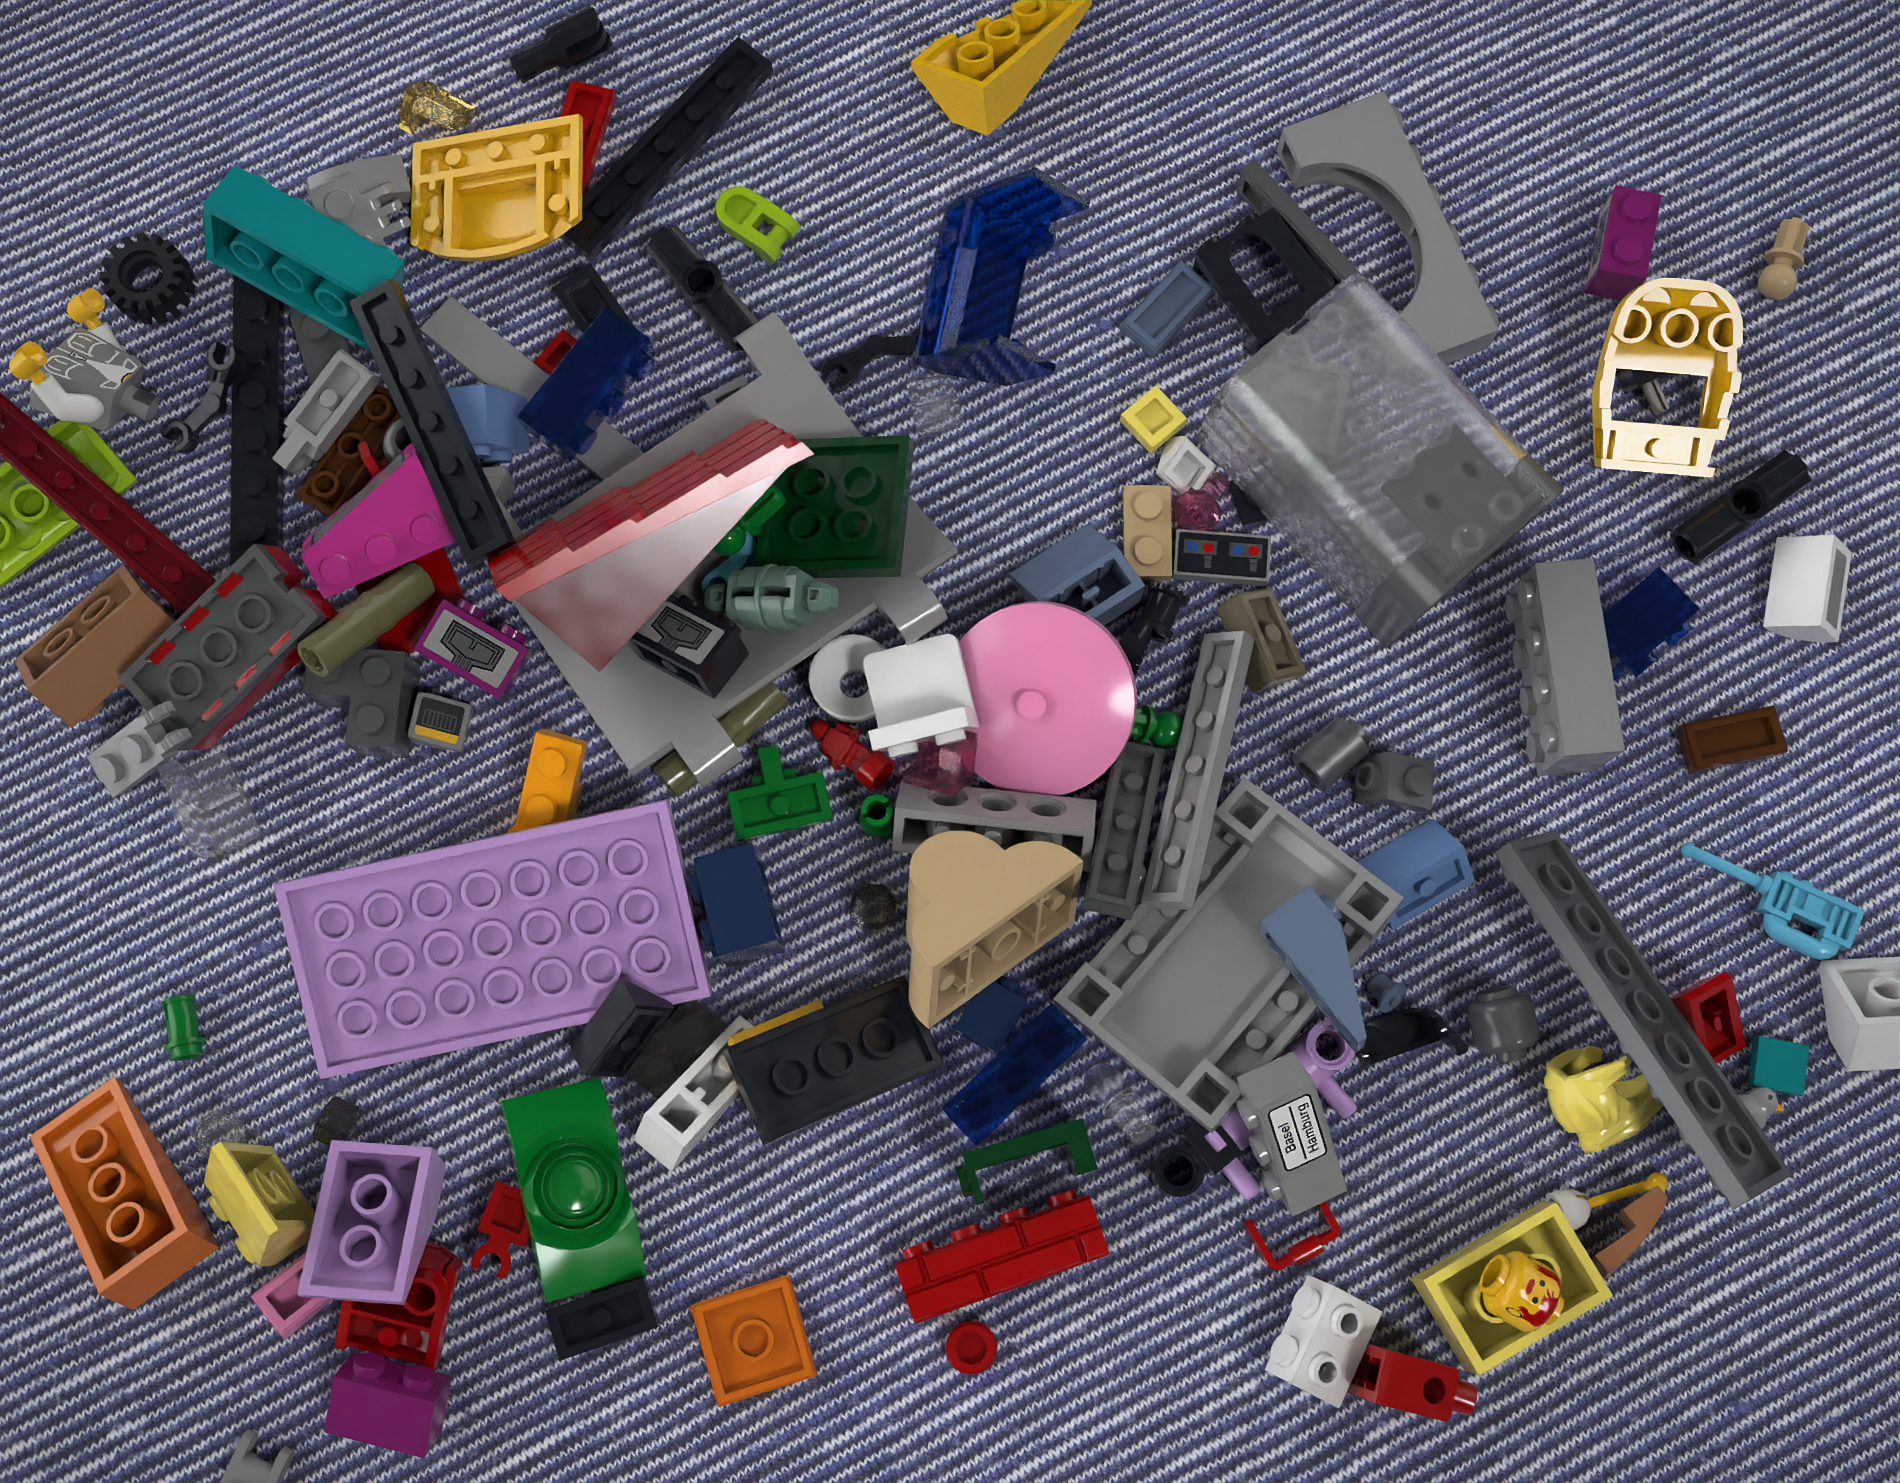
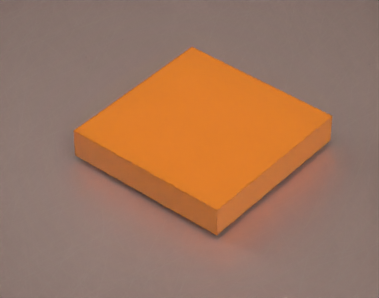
[690,1274,818,1407]

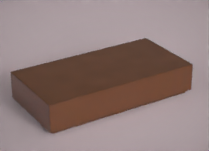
[1675,705,1788,774]

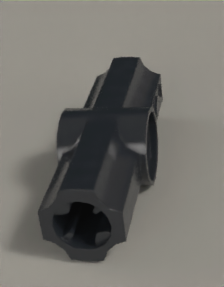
[645,224,759,353]
[1670,450,1811,565]

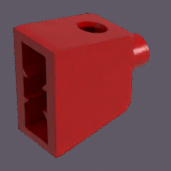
[1346,1344,1477,1422]

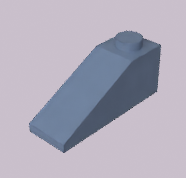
[1260,885,1367,1054]

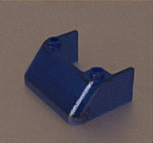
[913,167,1090,386]

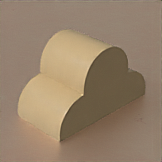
[906,831,1083,1029]

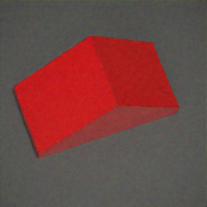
[1671,972,1746,1064]

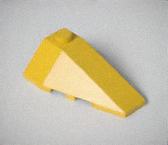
[911,0,1092,136]

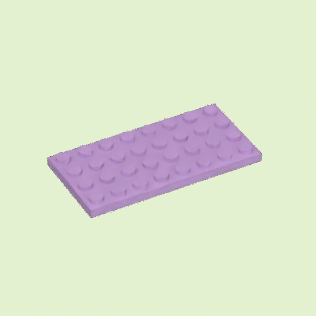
[274,799,713,1079]

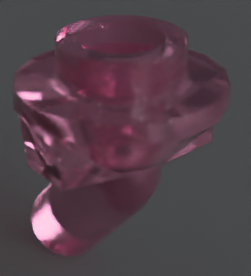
[1173,472,1230,531]

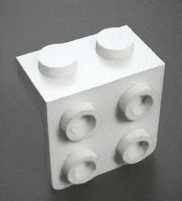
[863,634,979,758]

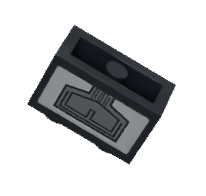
[629,595,749,699]

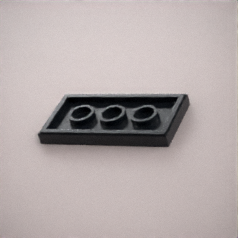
[722,975,945,1146]

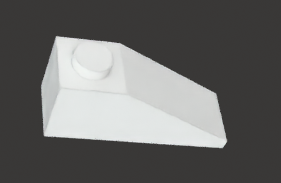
[633,1015,754,1172]

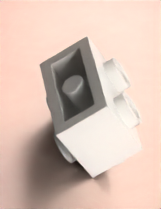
[1265,1275,1382,1408]

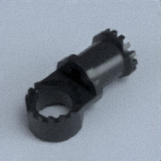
[1120,582,1189,675]

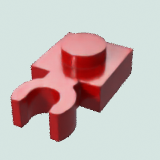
[471,1181,530,1280]

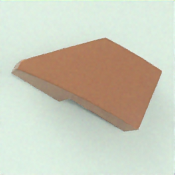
[1592,1185,1668,1280]

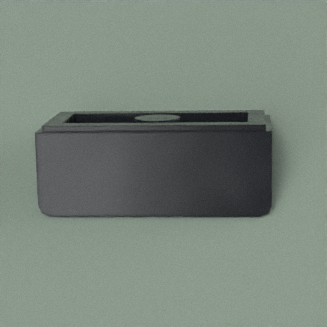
[571,980,674,1077]

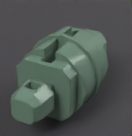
[704,564,839,633]

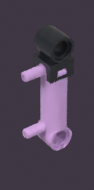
[1149,1020,1357,1200]

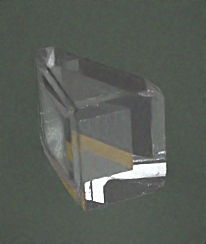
[906,373,962,436]

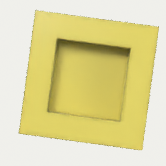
[1120,386,1187,454]

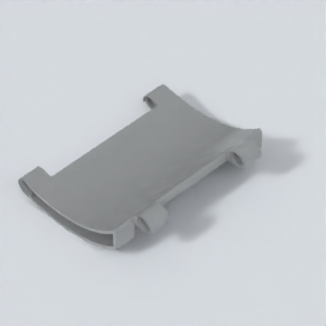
[484,312,958,789]

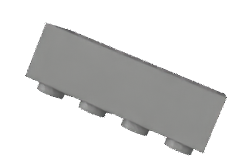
[1505,558,1625,776]

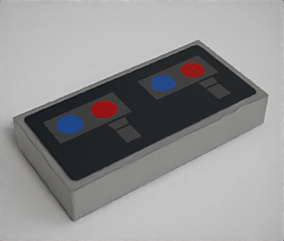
[1172,529,1271,586]

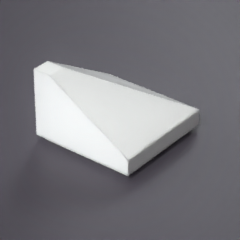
[1156,436,1216,503]

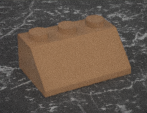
[14,564,176,728]

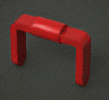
[1243,1201,1340,1270]

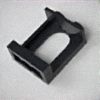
[1193,207,1337,360]

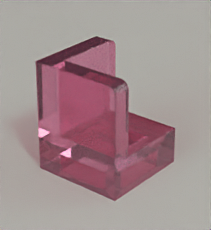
[903,731,978,797]

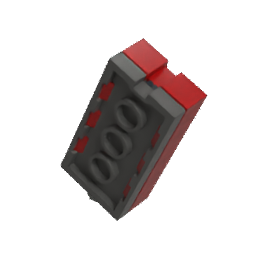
[118,544,339,751]

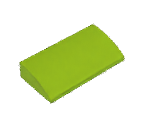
[0,420,139,589]

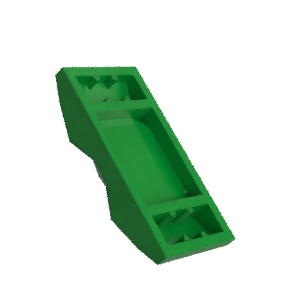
[500,1077,646,1303]

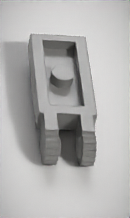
[87,701,193,798]

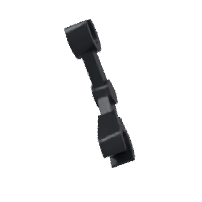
[822,326,937,392]
[161,342,245,455]

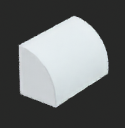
[1763,535,1852,642]

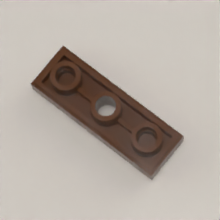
[296,384,401,517]

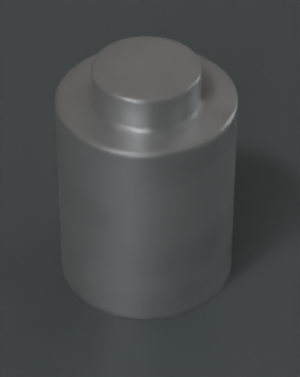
[1292,717,1369,792]

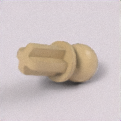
[1758,217,1809,300]

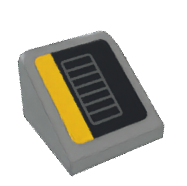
[408,691,473,753]

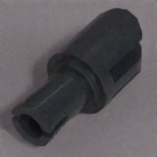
[509,7,612,84]

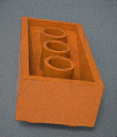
[29,1076,220,1310]

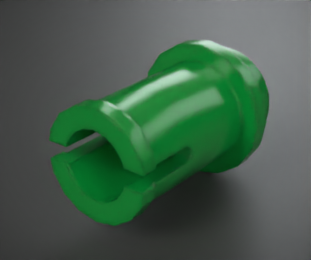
[859,794,895,838]
[161,995,207,1061]

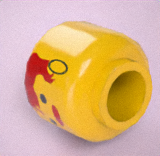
[1479,1251,1564,1333]

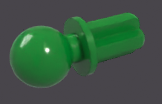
[713,484,786,556]
[1130,705,1184,749]

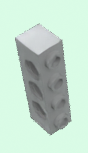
[892,780,1096,872]

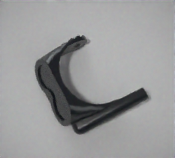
[1356,1008,1468,1067]

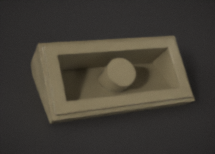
[1218,587,1307,693]

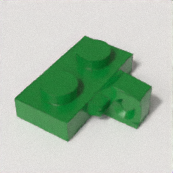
[727,745,834,842]

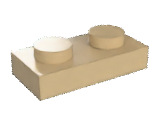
[1122,485,1172,582]

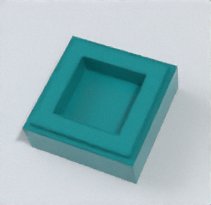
[1747,1036,1810,1097]

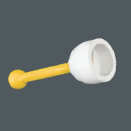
[1546,1172,1668,1230]

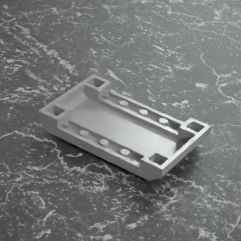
[1053,777,1404,1133]

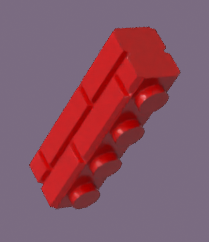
[895,1189,1110,1324]

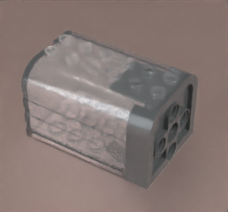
[1195,272,1564,648]

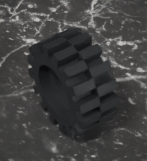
[99,233,196,325]

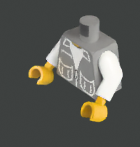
[9,288,160,431]

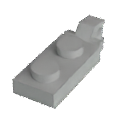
[272,349,382,476]

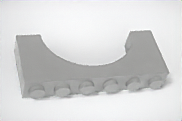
[1276,91,1499,387]

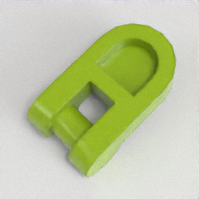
[716,186,801,264]

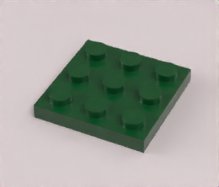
[755,435,914,578]

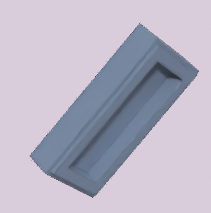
[1119,260,1216,359]

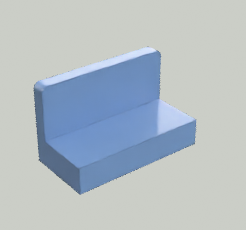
[1357,819,1475,930]

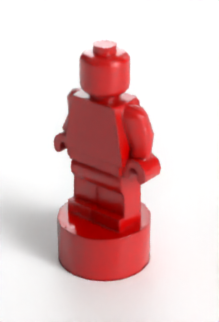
[810,719,896,792]

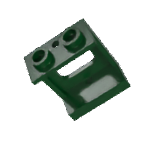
[955,1118,1098,1205]

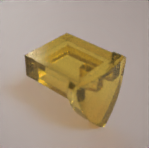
[399,81,476,135]

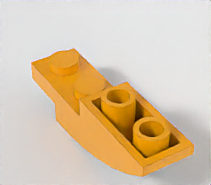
[508,728,588,833]

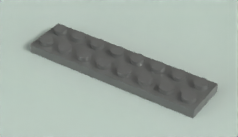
[1495,830,1792,1209]

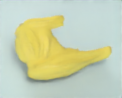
[1544,1046,1662,1154]

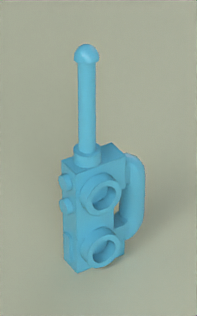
[1681,843,1865,960]

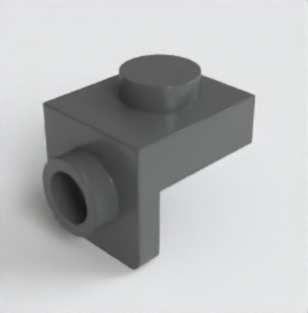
[1355,751,1435,812]

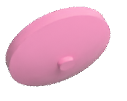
[952,601,1137,796]

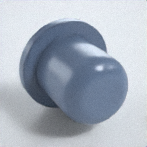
[1367,973,1407,1013]

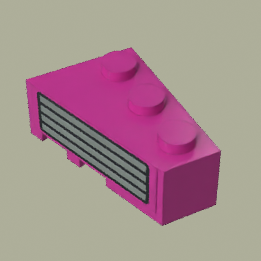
[301,443,456,599]

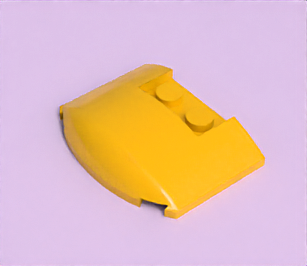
[410,114,583,262]

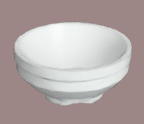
[809,634,887,723]

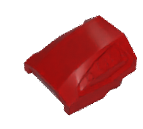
[335,1242,463,1371]

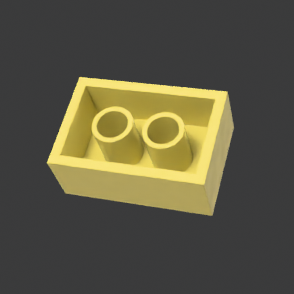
[1411,1202,1613,1376]

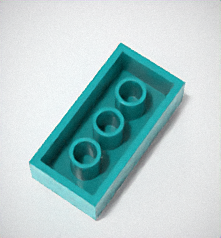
[202,165,405,352]

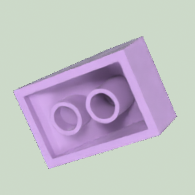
[297,1140,446,1305]

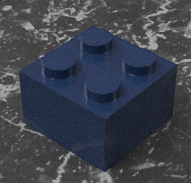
[688,843,785,968]

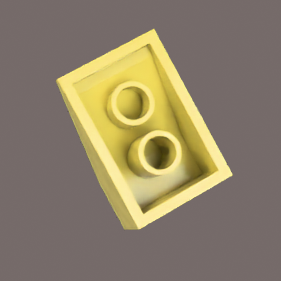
[204,1141,315,1267]

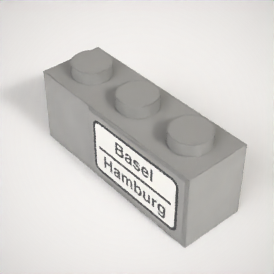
[1236,1051,1347,1217]

